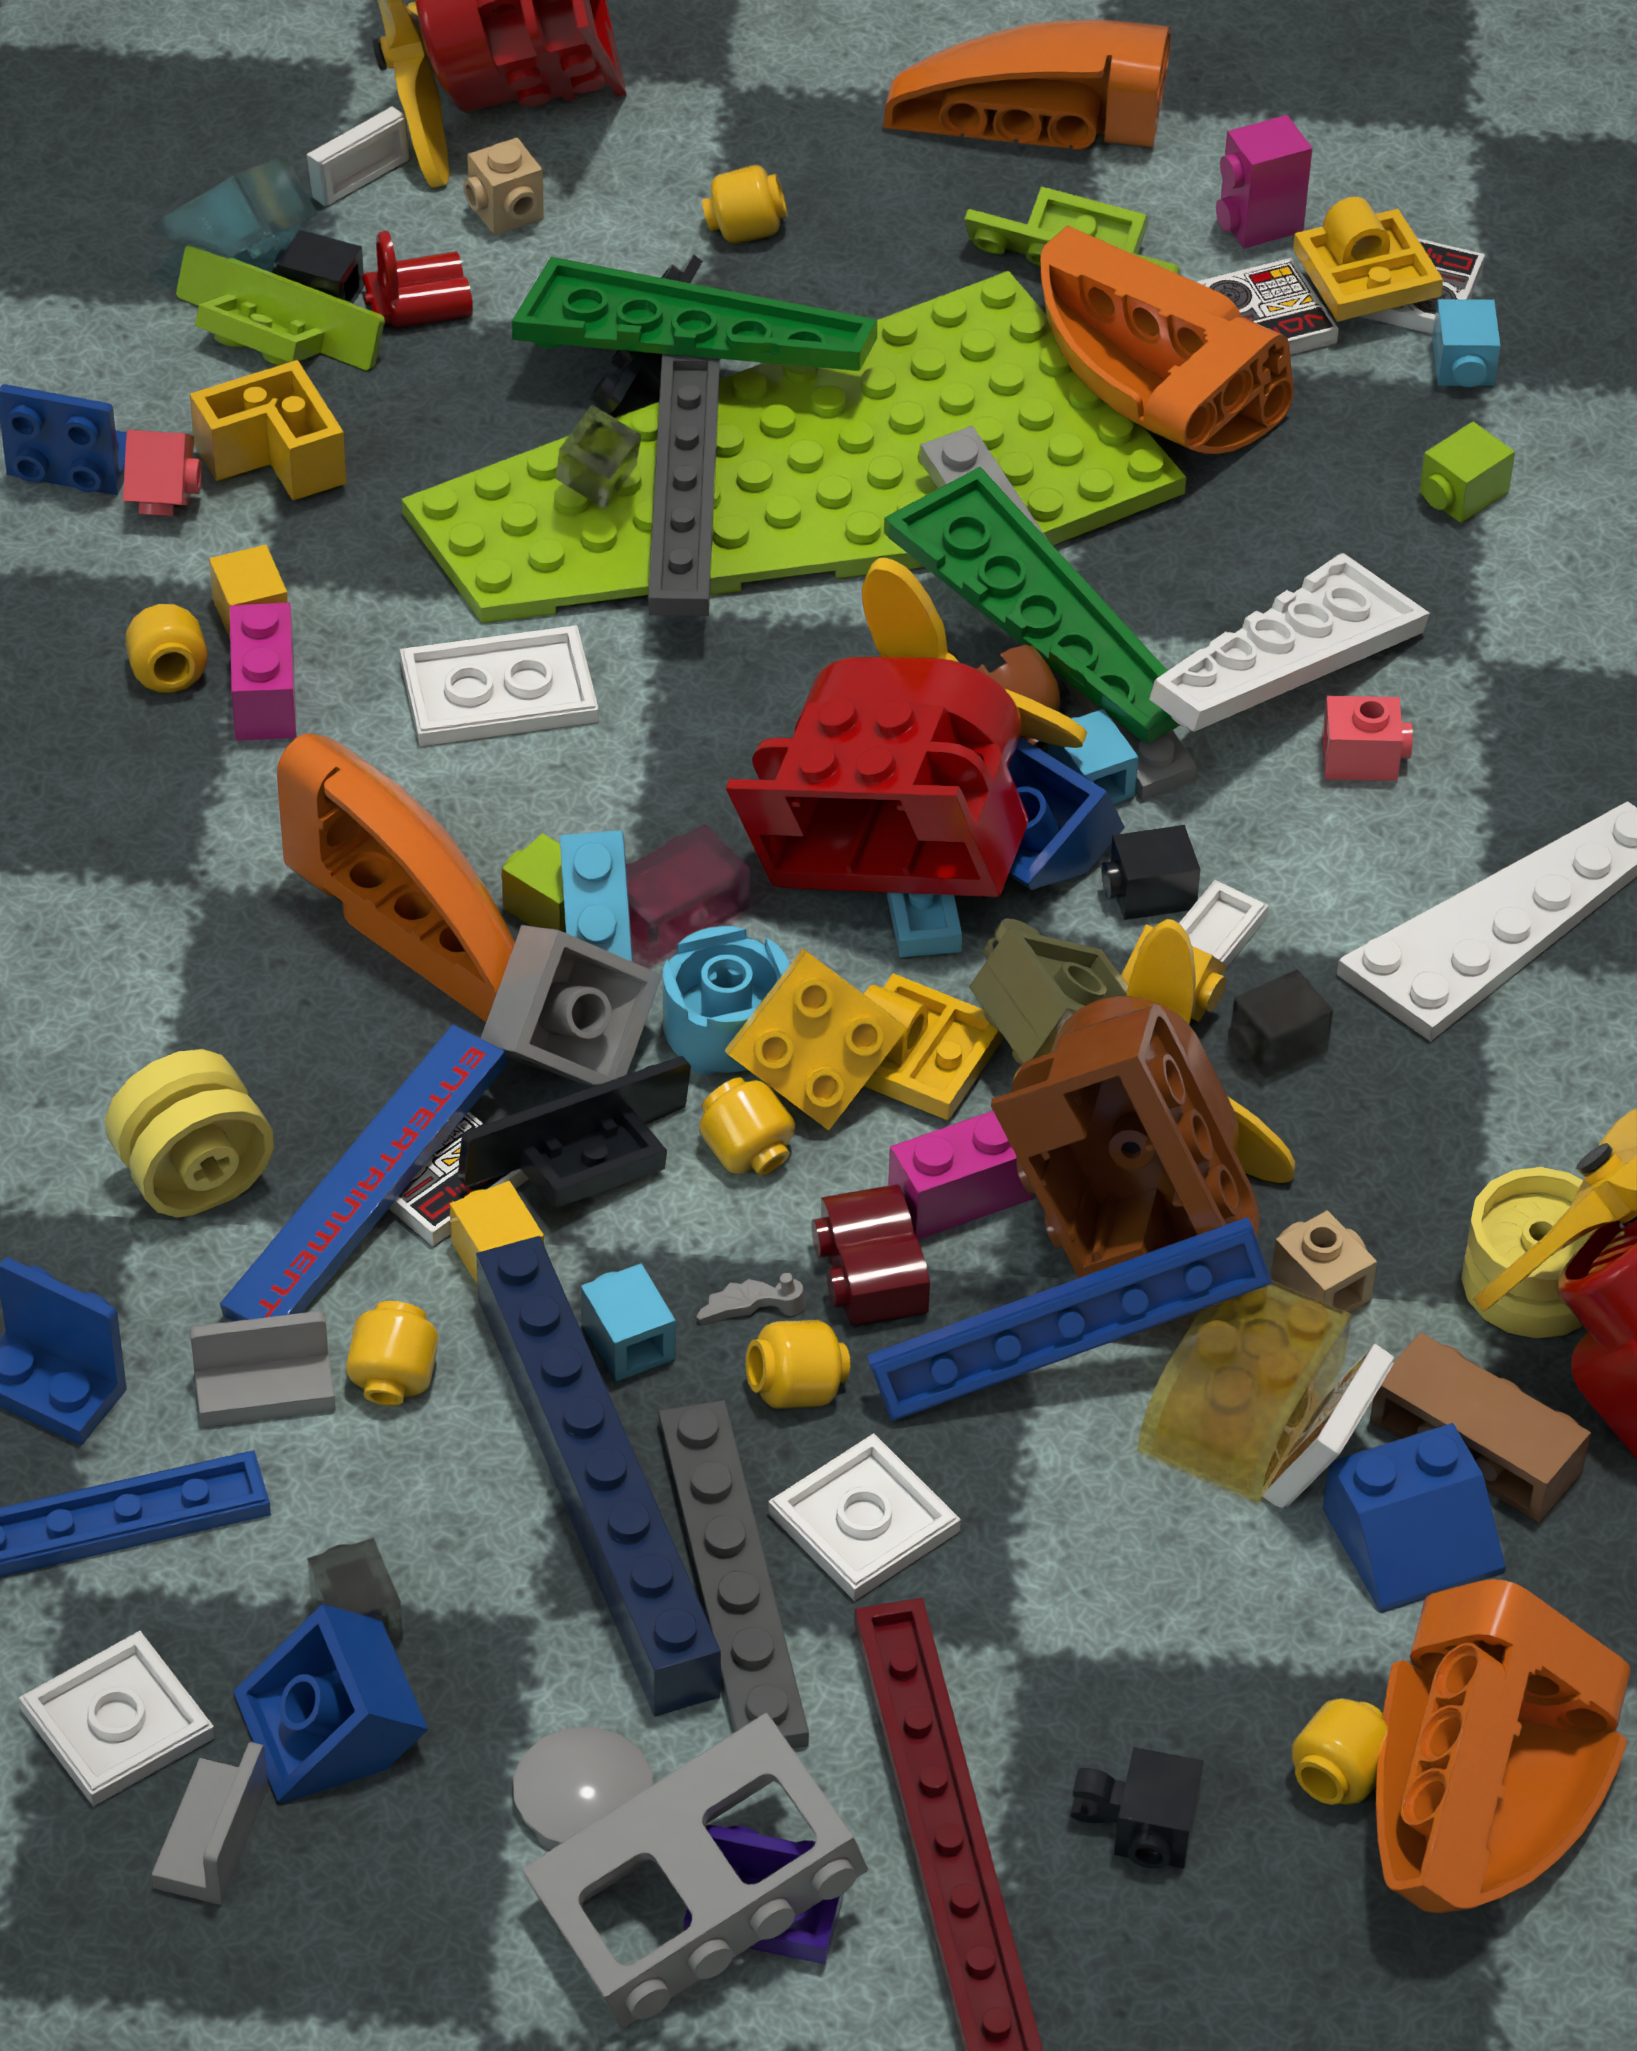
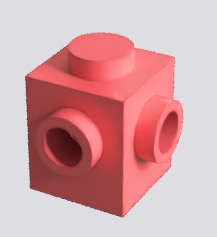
[123,430,202,516]
[1322,696,1413,781]

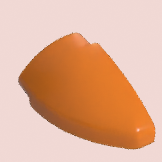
[884,19,1171,150]
[1040,225,1294,454]
[277,733,515,1022]
[1376,1579,1631,1913]

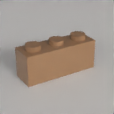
[1370,1332,1591,1522]

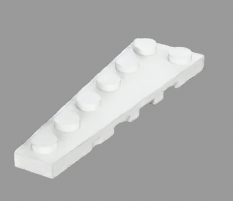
[1149,553,1430,732]
[1337,801,1637,1042]

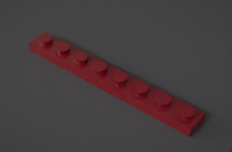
[854,1598,1043,2051]

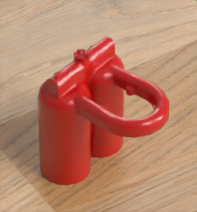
[362,230,473,328]

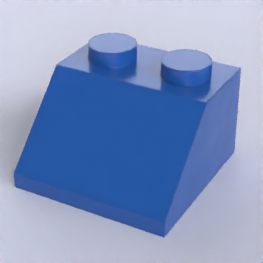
[1008,737,1125,890]
[1322,1423,1506,1613]
[233,1604,429,1803]

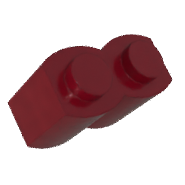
[811,1184,930,1326]

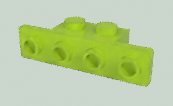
[964,186,1181,275]
[176,244,385,370]

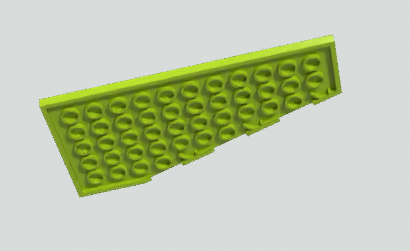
[401,271,1186,623]

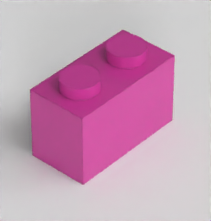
[1216,115,1313,249]
[230,603,297,741]
[888,1111,1033,1240]

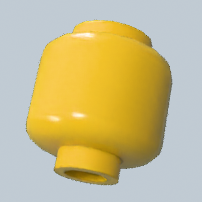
[702,165,788,244]
[125,604,208,693]
[699,1077,795,1176]
[345,1301,439,1406]
[745,1320,850,1409]
[1291,1699,1387,1805]

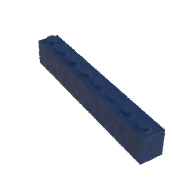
[476,1235,721,1717]

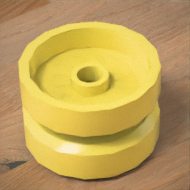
[105,1049,274,1218]
[1461,1167,1594,1339]

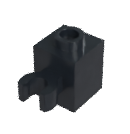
[1071,1747,1204,1869]

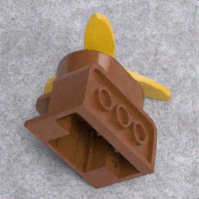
[991,919,1295,1278]

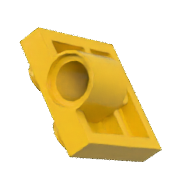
[1293,196,1443,322]
[724,948,908,1131]
[864,973,1004,1121]

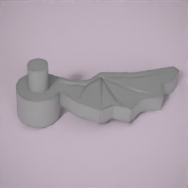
[696,1273,807,1325]

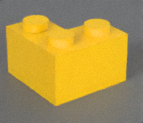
[189,360,347,501]

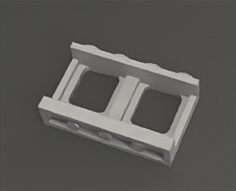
[522,1712,868,2029]

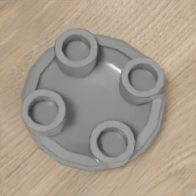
[513,1727,653,1849]

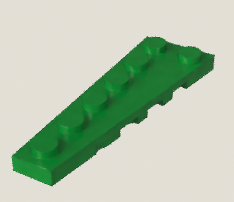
[511,257,877,371]
[884,467,1181,745]

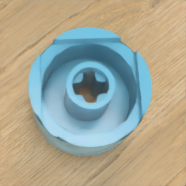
[663,926,790,1075]

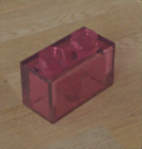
[626,824,750,963]

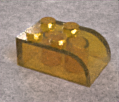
[1137,1280,1352,1502]

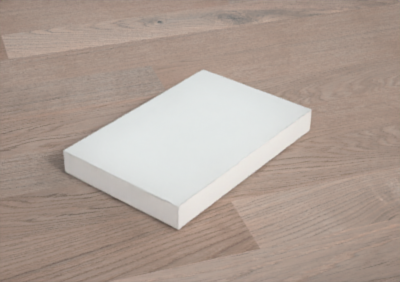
[400,625,599,747]

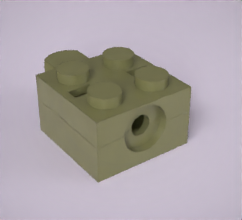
[969,918,1128,1066]

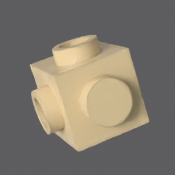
[463,137,544,235]
[1271,1210,1377,1330]

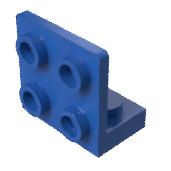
[0,384,127,496]
[0,1257,127,1446]

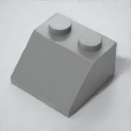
[481,925,662,1086]

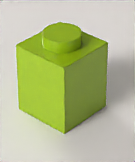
[1419,421,1515,523]
[501,833,566,933]

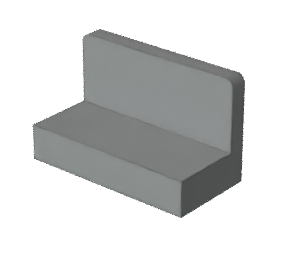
[190,1311,336,1427]
[151,1742,268,1905]

